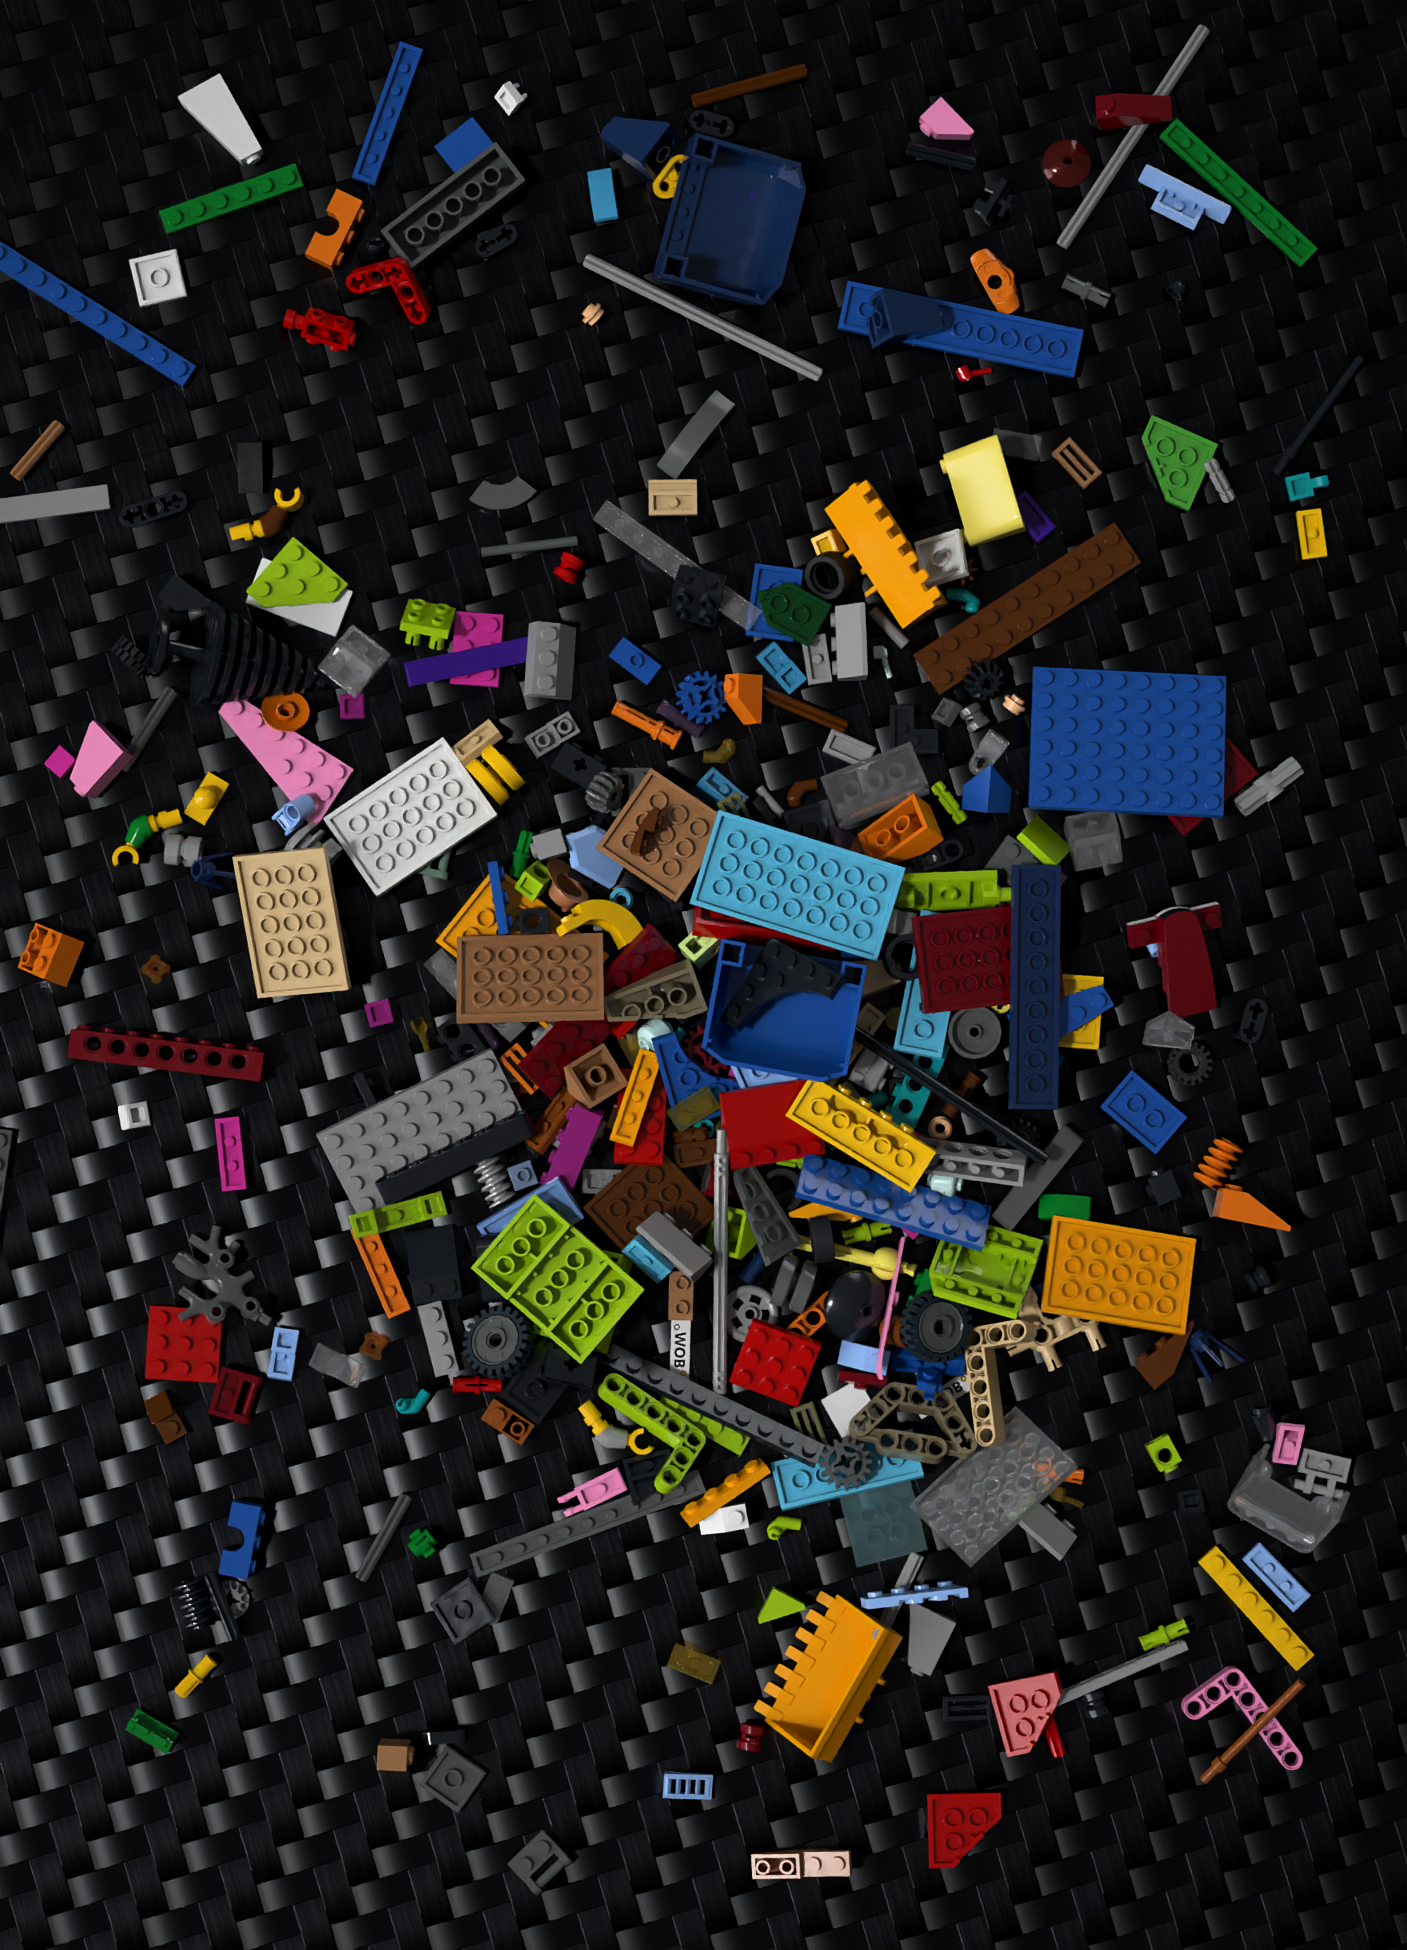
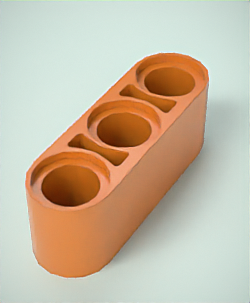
[785,1290,829,1337]

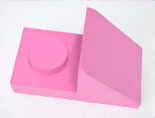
[1272,1422,1305,1465]

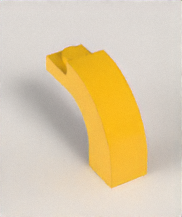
[555,900,643,950]

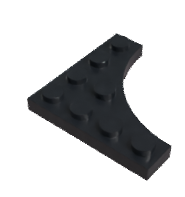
[719,937,846,1032]

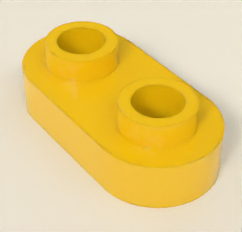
[652,155,683,199]

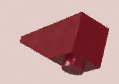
[1095,93,1173,130]

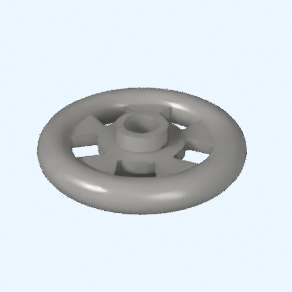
[727,1285,779,1342]

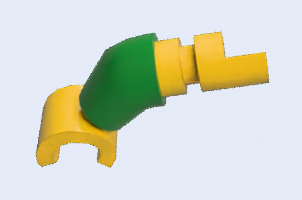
[112,809,183,867]

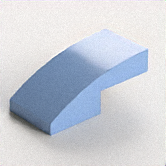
[267,1327,299,1382]

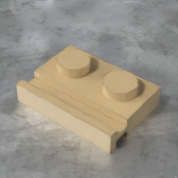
[649,479,697,516]

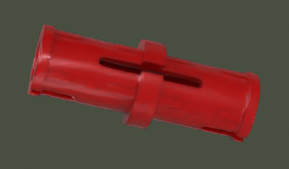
[453,1375,502,1395]

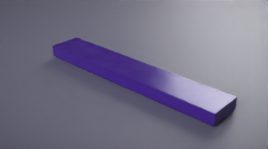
[404,637,528,687]

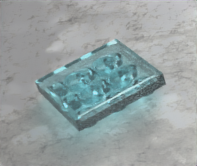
[839,1481,928,1567]

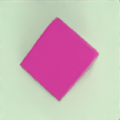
[44,745,77,779]

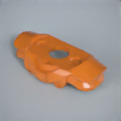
[970,249,1019,314]

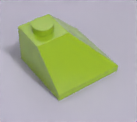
[705,1203,757,1259]

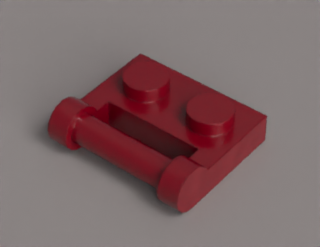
[208,1366,264,1425]

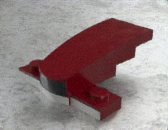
[1126,902,1222,1020]

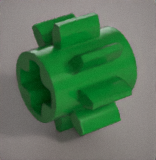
[407,1528,438,1559]

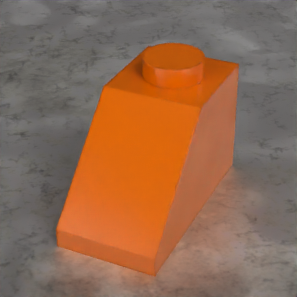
[723,673,763,725]

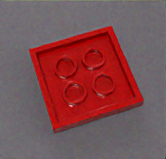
[145,1305,223,1383]
[729,1317,822,1407]

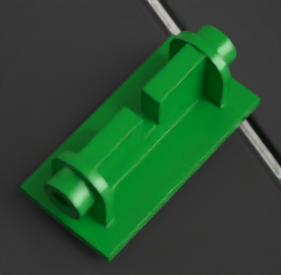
[125,1708,179,1754]

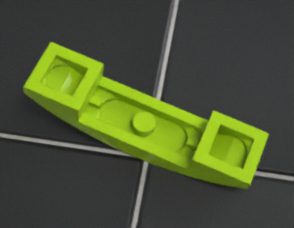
[349,1191,447,1239]

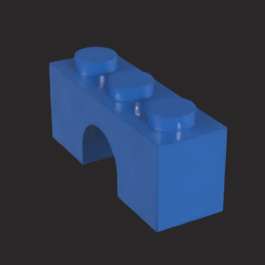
[218,1500,266,1579]

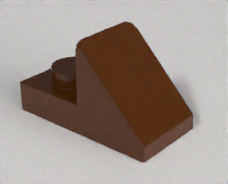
[144,1390,188,1445]

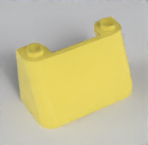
[940,435,1026,548]

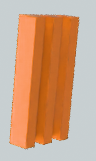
[499,1043,538,1095]

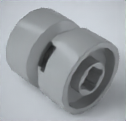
[164,833,203,867]

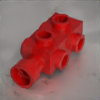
[283,307,357,352]

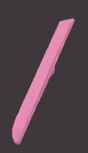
[876,1237,905,1380]

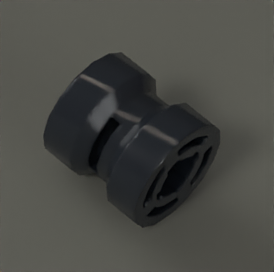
[1081,1688,1110,1718]

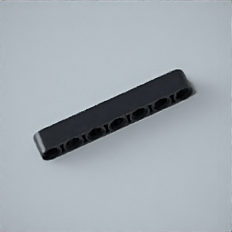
[375,1110,537,1205]

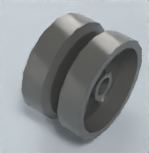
[946,1007,1002,1059]
[769,1253,819,1314]

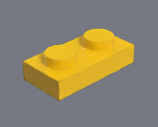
[1296,508,1327,560]

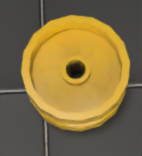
[465,744,526,806]

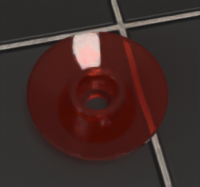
[1043,139,1091,188]

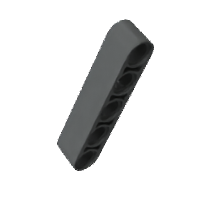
[991,1124,1084,1231]

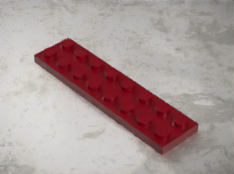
[517,923,681,1098]

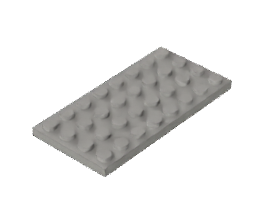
[316,1048,522,1213]

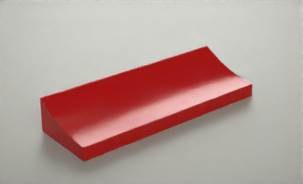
[692,906,837,954]

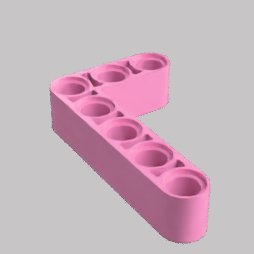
[1181,1666,1303,1770]

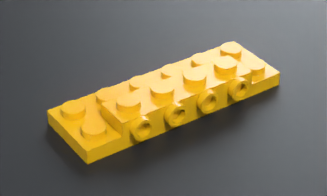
[785,1080,937,1193]

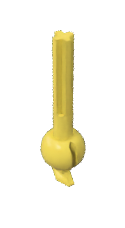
[796,1234,917,1280]

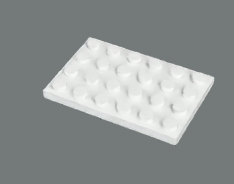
[323,738,498,898]

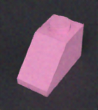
[919,97,974,140]

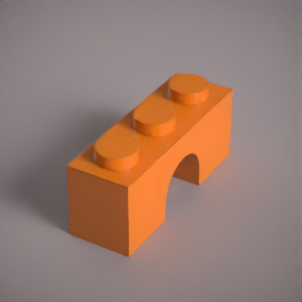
[305,189,366,270]

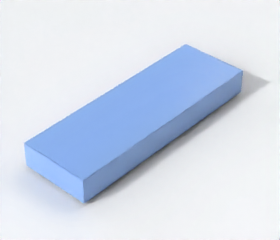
[1242,1542,1311,1612]

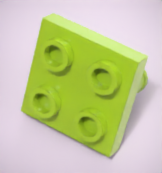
[400,599,456,650]

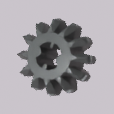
[585,771,625,813]

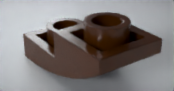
[630,807,664,857]

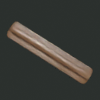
[10,420,65,481]

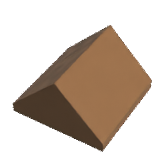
[564,1043,628,1109]

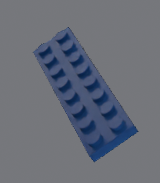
[795,1154,991,1251]

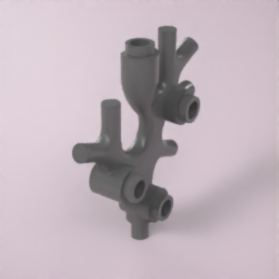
[172,1226,273,1326]

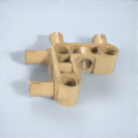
[990,1285,1107,1372]

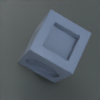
[507,1160,539,1191]

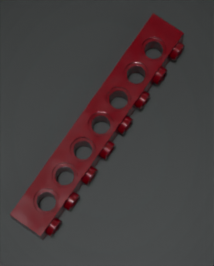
[67,1025,266,1082]

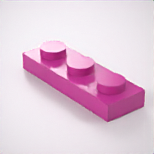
[215,1116,247,1191]

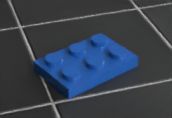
[745,563,803,642]
[1100,1070,1187,1154]

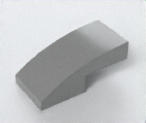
[580,1169,621,1194]

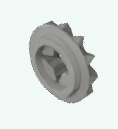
[210,1580,249,1618]

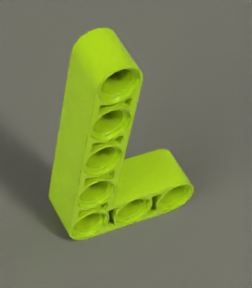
[598,1373,706,1494]

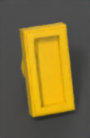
[184,772,230,825]

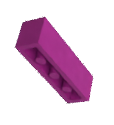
[539,1101,605,1194]

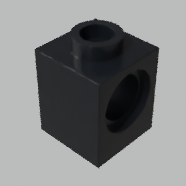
[515,908,550,935]

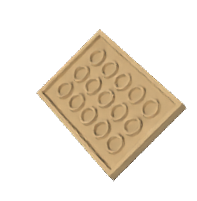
[232,846,351,998]

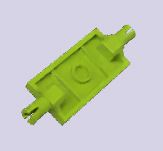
[894,870,1011,912]

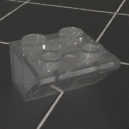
[318,624,391,698]
[1064,812,1123,872]

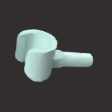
[873,645,893,678]

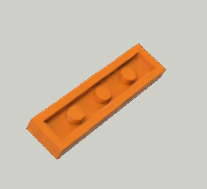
[350,1229,411,1319]

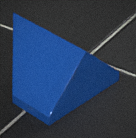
[961,765,1012,813]

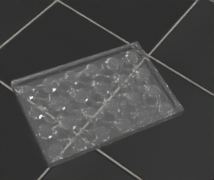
[909,1406,1078,1568]

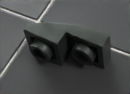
[237,441,263,493]

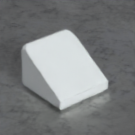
[118,1101,151,1130]

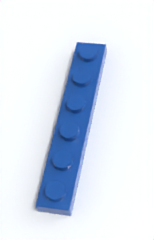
[352,41,423,186]

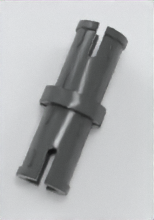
[1061,273,1111,308]

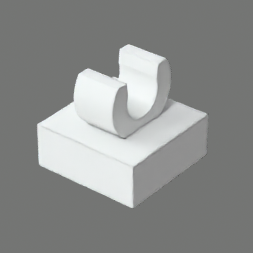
[495,81,527,116]

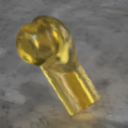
[703,738,736,763]

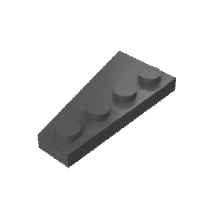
[730,1166,803,1266]

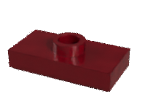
[837,1370,887,1390]

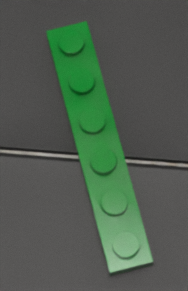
[159,163,304,235]

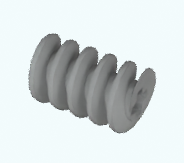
[473,1155,516,1208]

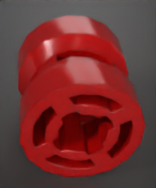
[553,552,585,584]

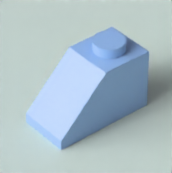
[837,1340,891,1376]

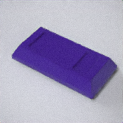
[1016,491,1056,543]

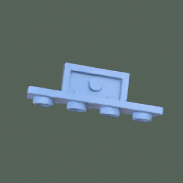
[1138,164,1232,230]

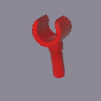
[956,365,992,382]

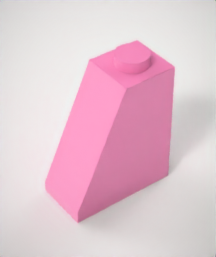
[70,720,134,799]

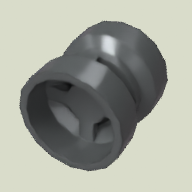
[959,701,991,734]

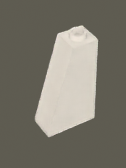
[178,74,264,165]

